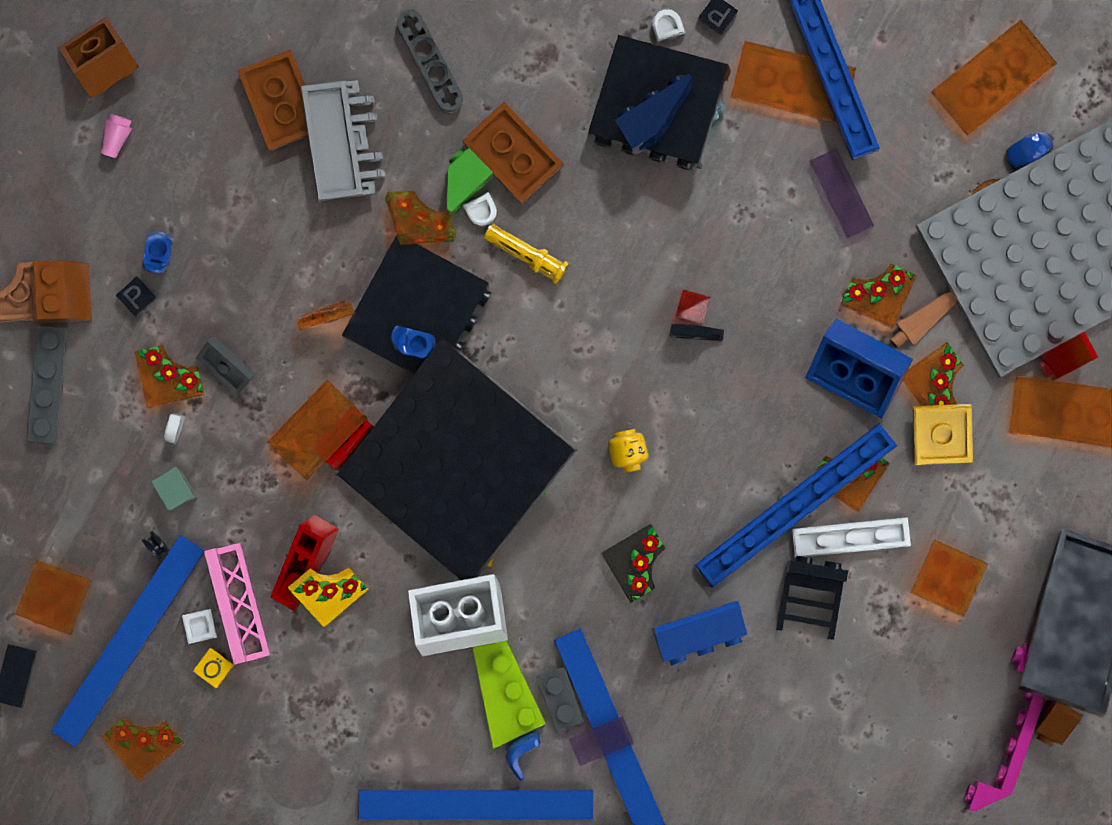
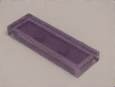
[810,148,874,239]

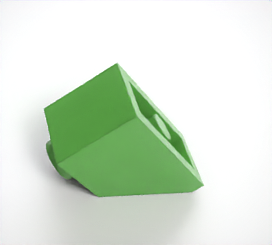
[447,148,493,216]

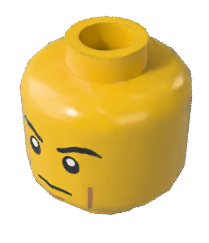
[608,429,649,473]

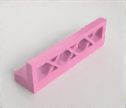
[204,543,270,665]

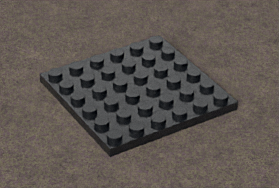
[337,339,578,580]

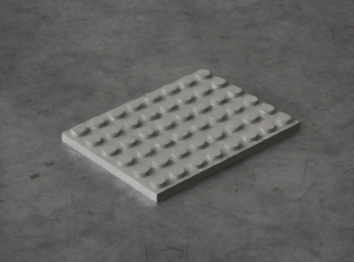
[915,119,1112,378]

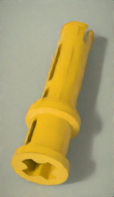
[483,223,569,285]

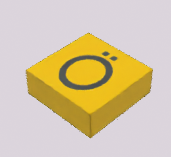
[193,648,234,689]

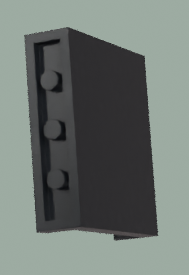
[588,35,731,171]
[342,233,492,375]

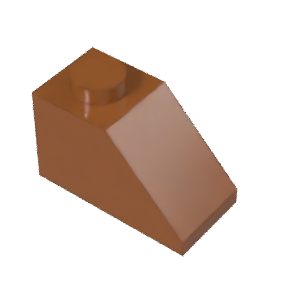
[1034,700,1083,747]

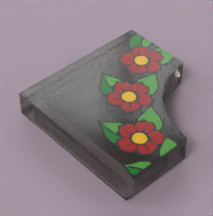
[601,524,666,603]

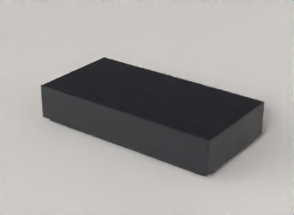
[0,644,38,708]

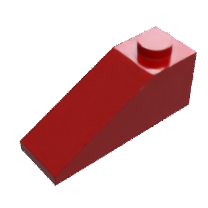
[1039,331,1098,382]
[270,515,339,611]

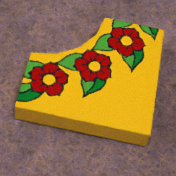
[288,567,368,627]

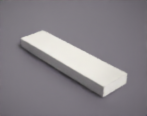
[791,517,911,558]

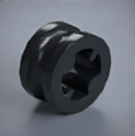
[142,531,170,560]

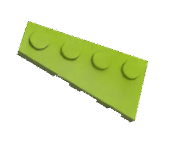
[473,640,546,749]

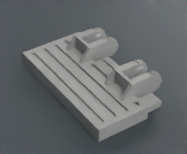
[300,80,386,202]

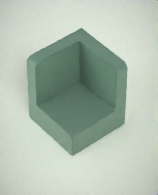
[151,467,197,511]

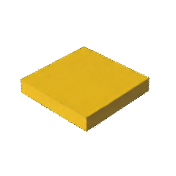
[913,404,973,465]

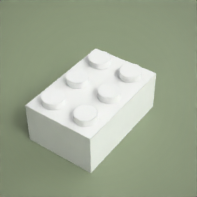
[408,574,508,656]

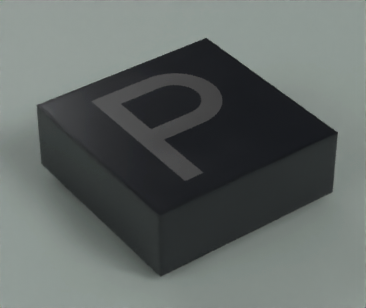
[698,0,738,35]
[115,276,157,317]

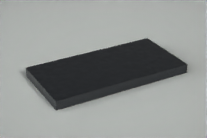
[1018,529,1112,718]

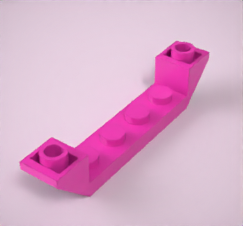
[963,643,1045,812]

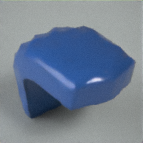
[1006,132,1054,170]
[142,232,173,274]
[391,326,436,360]
[505,732,541,781]

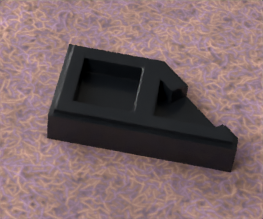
[670,324,724,341]

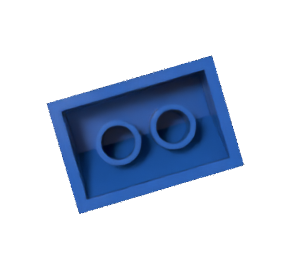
[805,318,913,419]
[652,601,747,665]

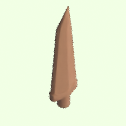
[890,290,957,348]

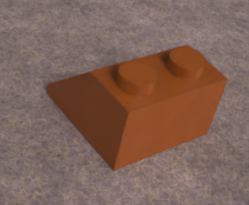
[58,17,139,98]
[30,260,92,323]

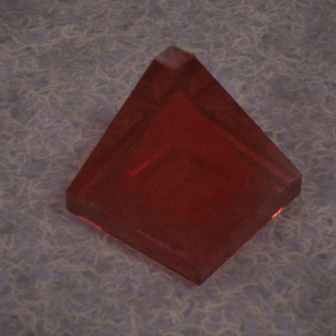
[675,290,711,325]

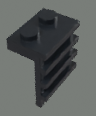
[776,556,849,640]

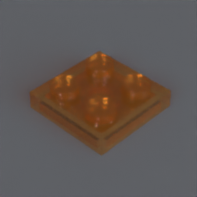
[910,540,988,617]
[15,560,92,635]

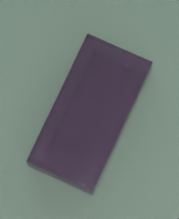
[569,716,634,766]

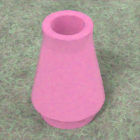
[100,113,133,158]

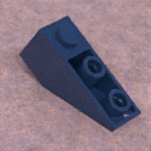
[615,74,695,155]

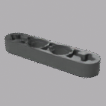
[397,10,463,113]

